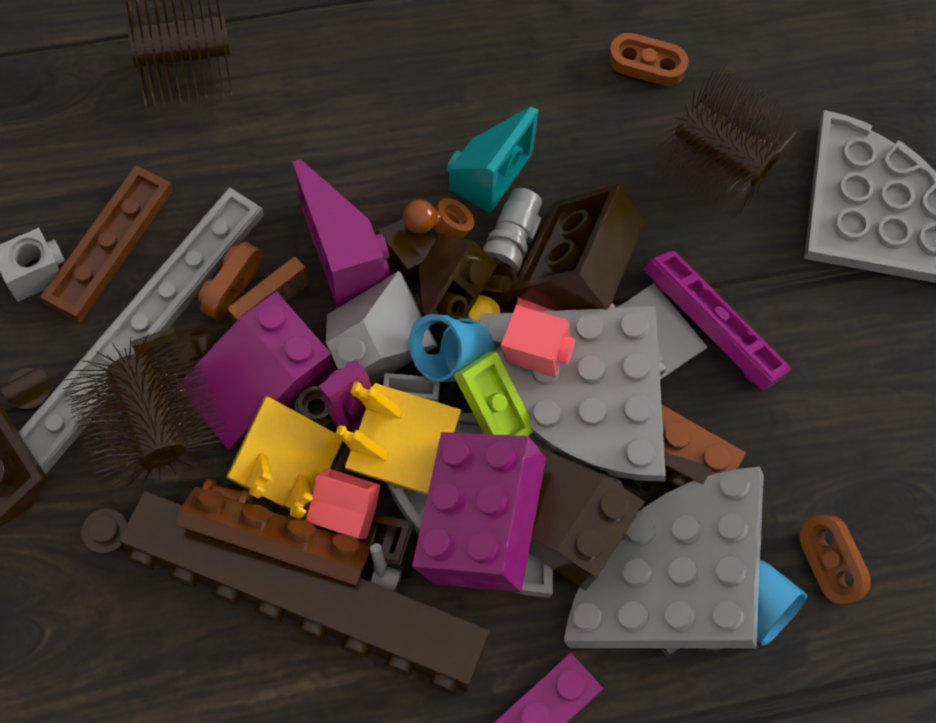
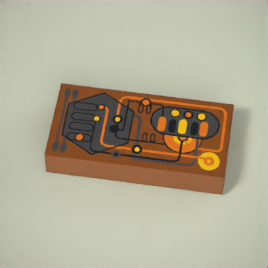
[228,257,309,325]

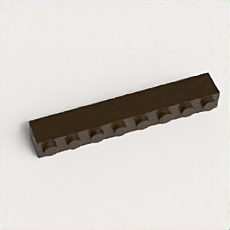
[119,491,490,694]

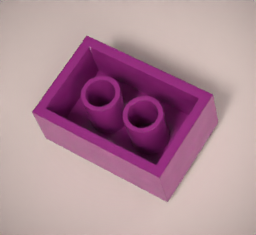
[412,432,546,592]

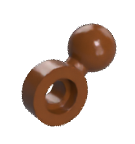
[403,198,474,239]

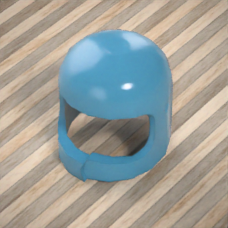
[409,314,495,382]
[757,560,808,646]

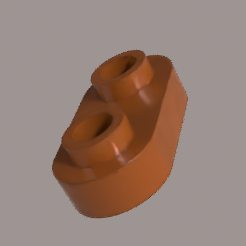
[609,33,689,86]
[198,242,263,321]
[800,515,871,604]

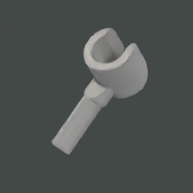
[370,543,402,592]

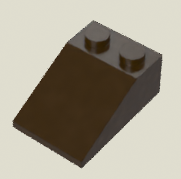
[529,447,644,591]

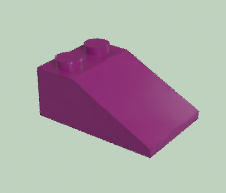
[292,159,391,308]
[177,291,334,452]

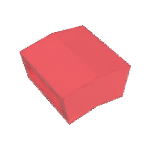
[305,468,381,539]

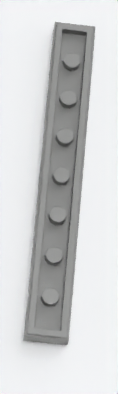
[19,187,264,474]

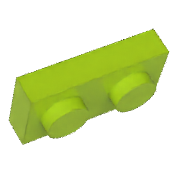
[453,351,534,436]

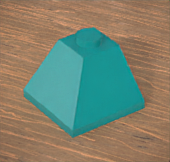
[446,106,539,214]

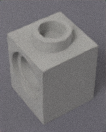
[0,228,66,302]

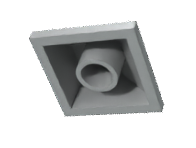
[326,271,438,385]

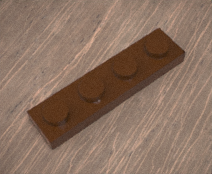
[40,165,174,323]
[176,487,371,586]

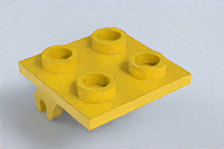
[335,382,461,495]
[226,396,342,519]

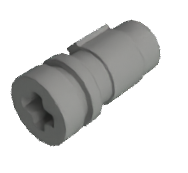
[482,188,542,274]

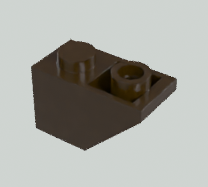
[419,233,498,331]

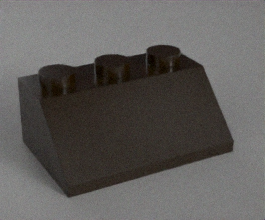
[512,183,646,311]

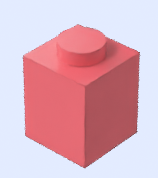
[501,305,575,377]

